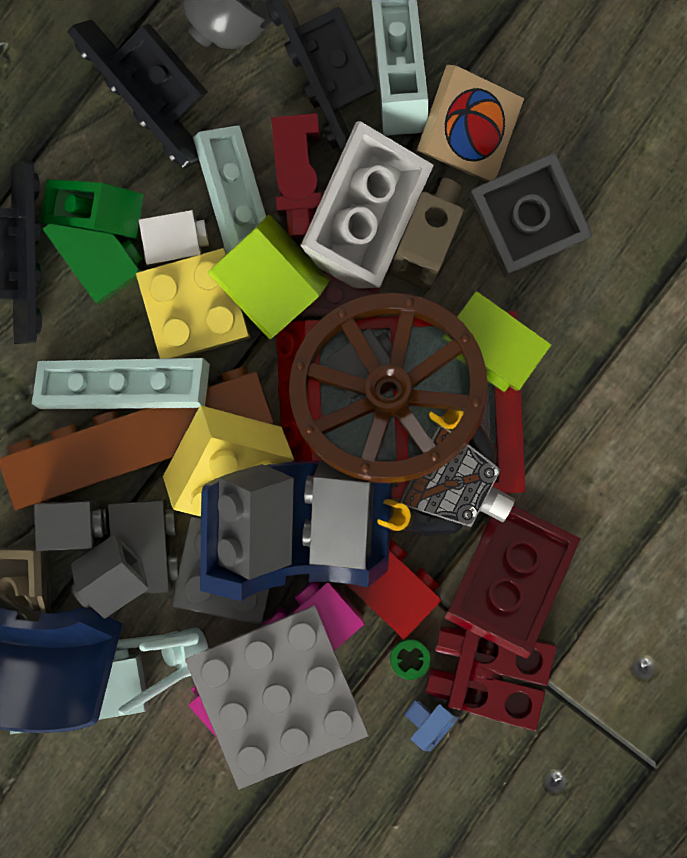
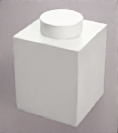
[139,210,209,268]

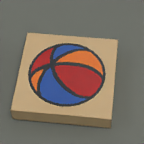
[417,65,524,182]

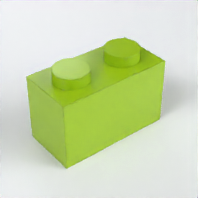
[442,291,551,393]

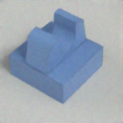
[404,700,460,752]

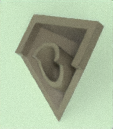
[0,547,52,621]

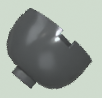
[182,0,273,49]

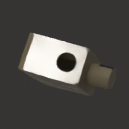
[388,177,464,291]

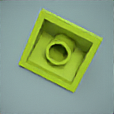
[207,214,330,339]

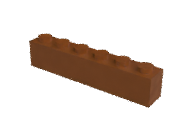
[0,366,275,510]

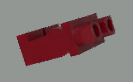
[271,113,322,239]
[426,627,557,731]

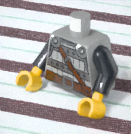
[377,410,516,536]

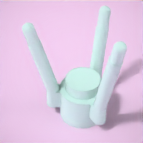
[116,627,208,715]

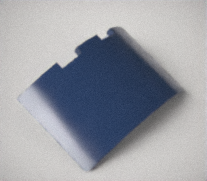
[200,461,392,601]
[0,606,123,733]

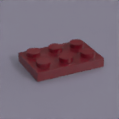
[444,505,581,659]

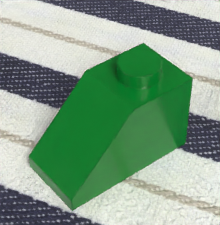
[39,179,144,239]
[43,224,144,305]

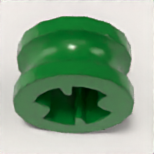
[390,638,431,680]

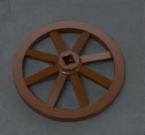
[289,293,488,483]

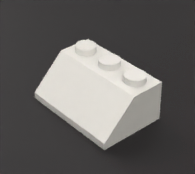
[301,121,434,288]

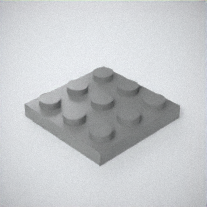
[185,605,369,790]

